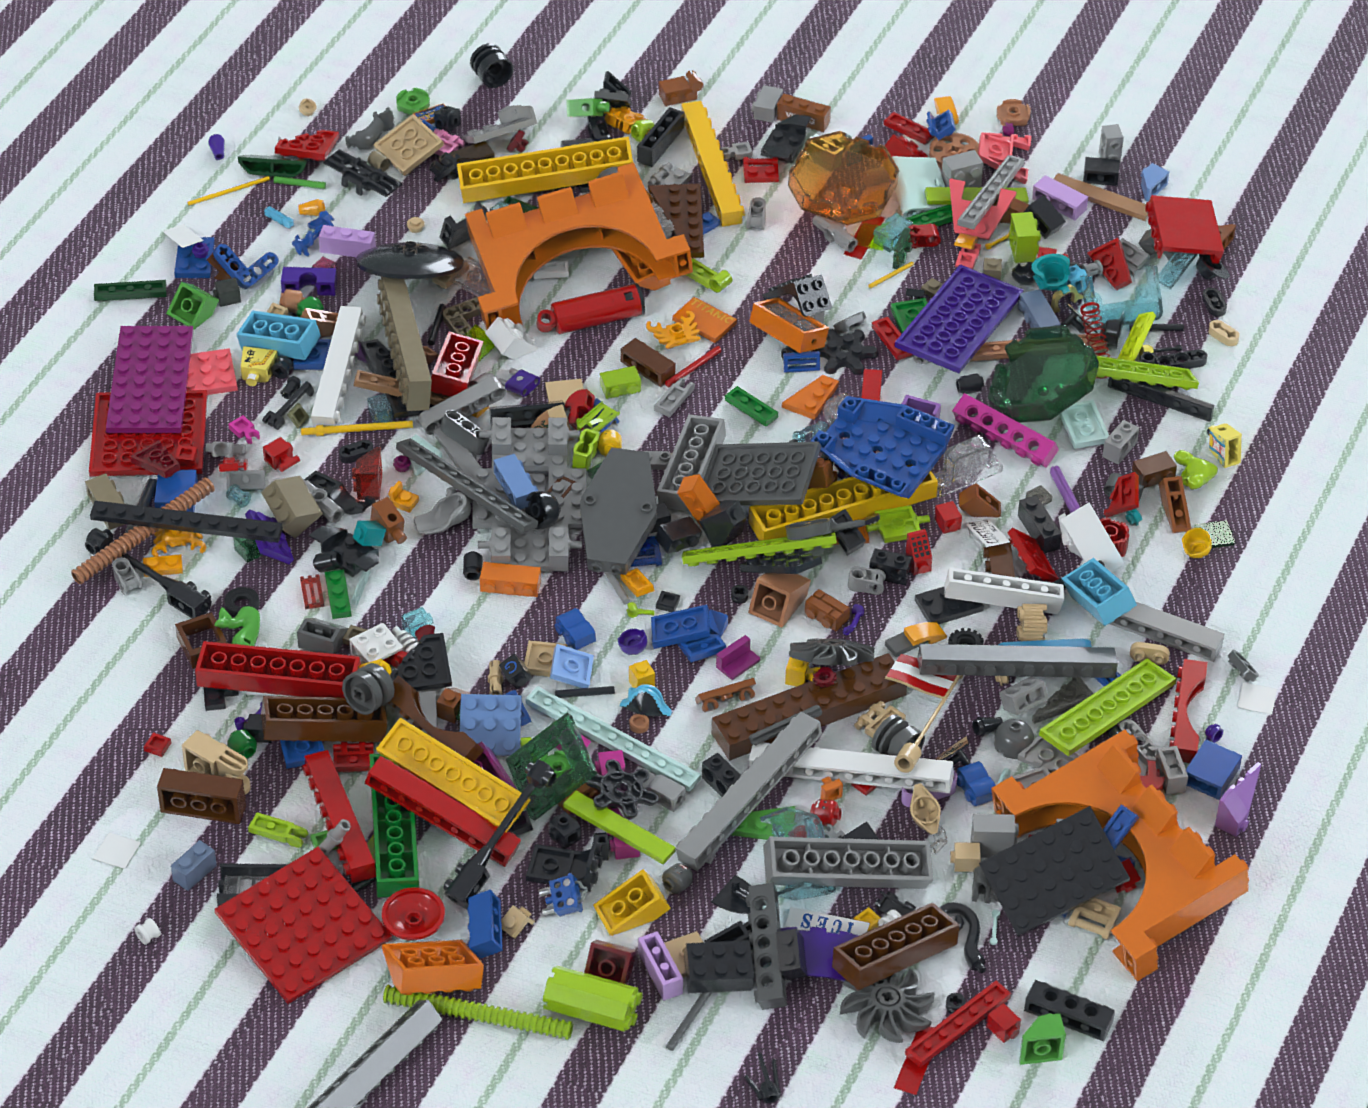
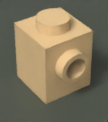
[950,842,981,872]

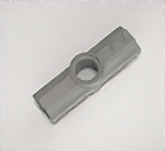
[813,211,858,252]
[303,479,344,523]

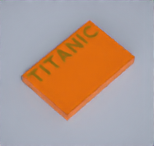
[672,297,737,343]

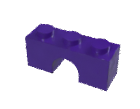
[281,267,337,296]

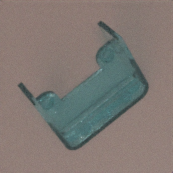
[1080,265,1163,328]
[760,807,836,900]

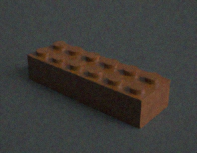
[261,696,387,743]
[832,902,959,991]

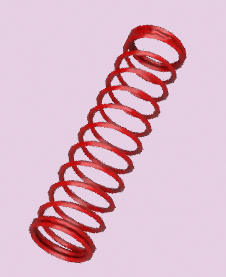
[1080,302,1110,379]

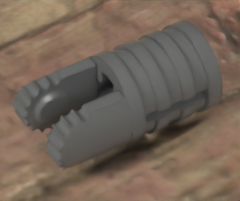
[972,866,991,904]

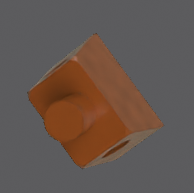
[370,496,407,544]

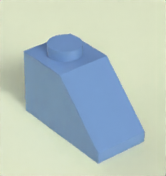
[1141,163,1170,202]

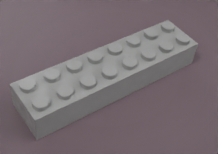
[763,837,933,889]

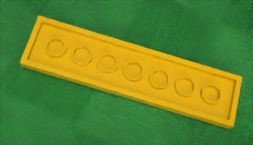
[376,718,531,833]

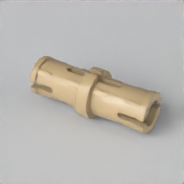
[488,660,503,695]

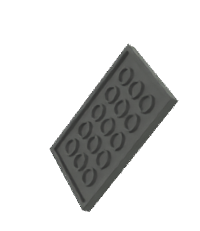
[704,441,821,506]

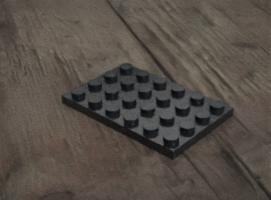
[979,806,1130,937]

